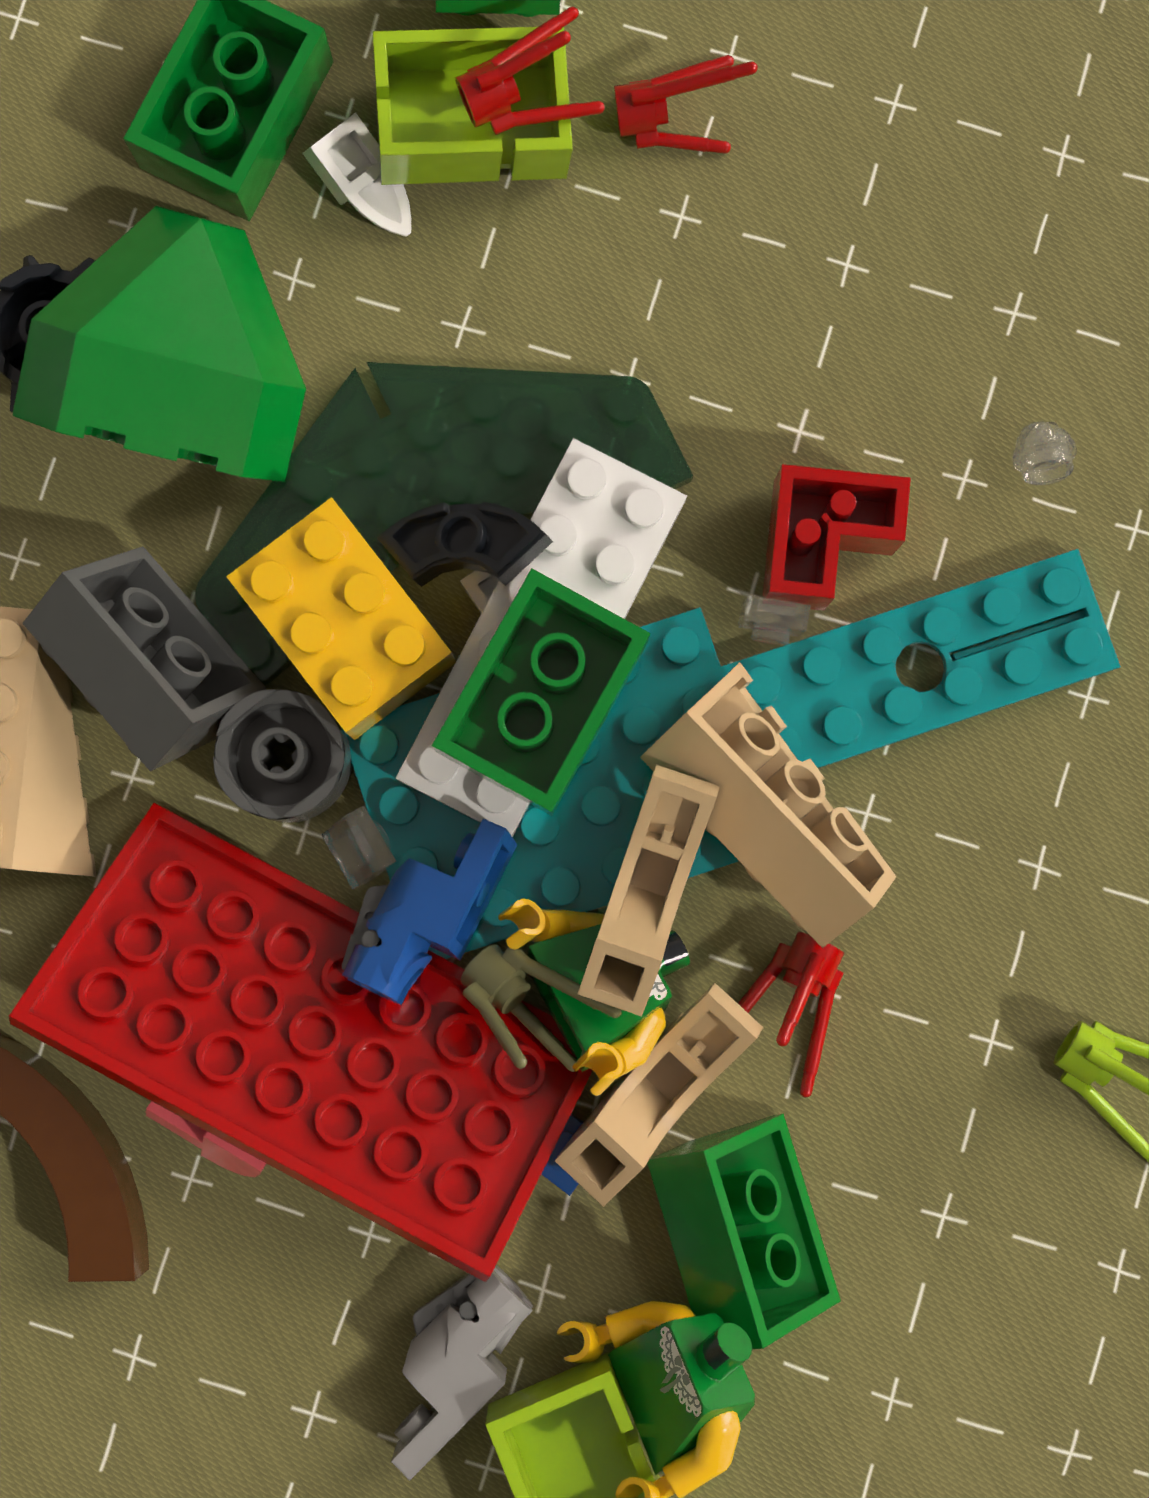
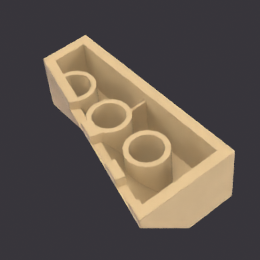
[0,606,97,877]
[640,662,896,948]

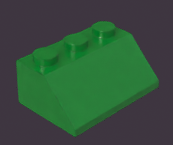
[647,1113,841,1349]

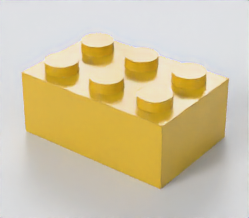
[226,497,456,740]

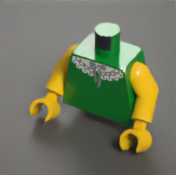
[498,899,690,1096]
[557,1301,755,1498]

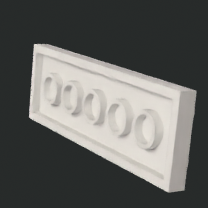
[395,438,687,837]

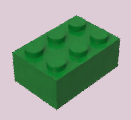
[123,0,333,222]
[432,568,651,816]

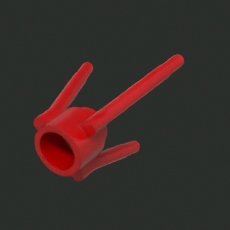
[455,6,605,135]
[614,55,758,154]
[738,931,844,1098]

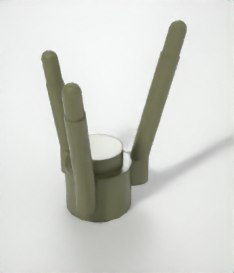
[461,944,622,1072]

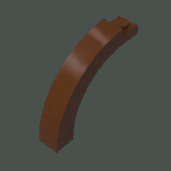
[0,1033,149,1282]

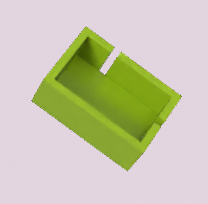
[373,27,573,185]
[485,1352,660,1498]

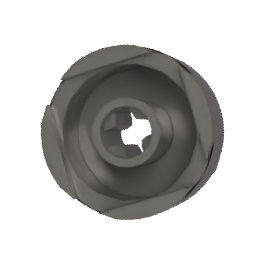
[213,689,353,823]

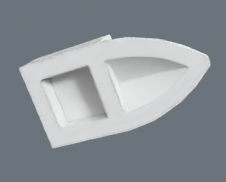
[302,112,411,237]

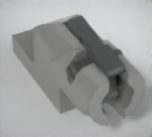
[391,1265,533,1481]

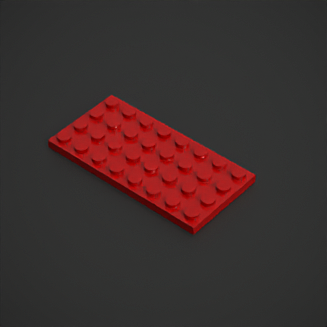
[9,803,593,1282]

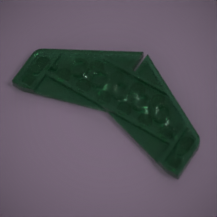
[195,362,693,685]

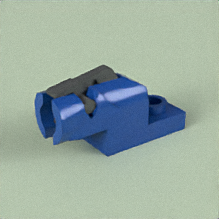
[342,818,517,1005]

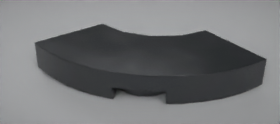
[377,501,553,587]

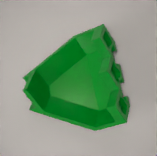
[12,206,306,482]

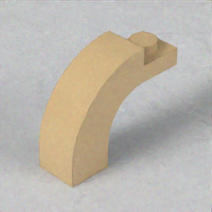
[578,764,720,1017]
[555,983,764,1207]

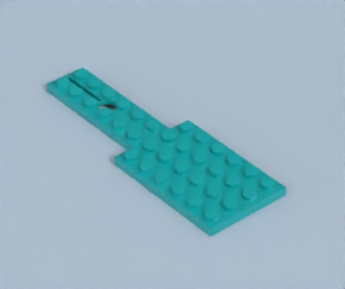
[345,549,1121,959]

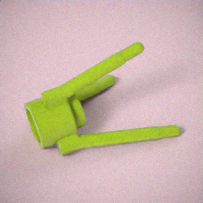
[1054,1021,1149,1163]

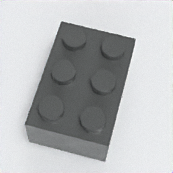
[23,546,267,772]

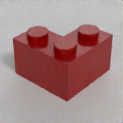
[762,464,911,611]

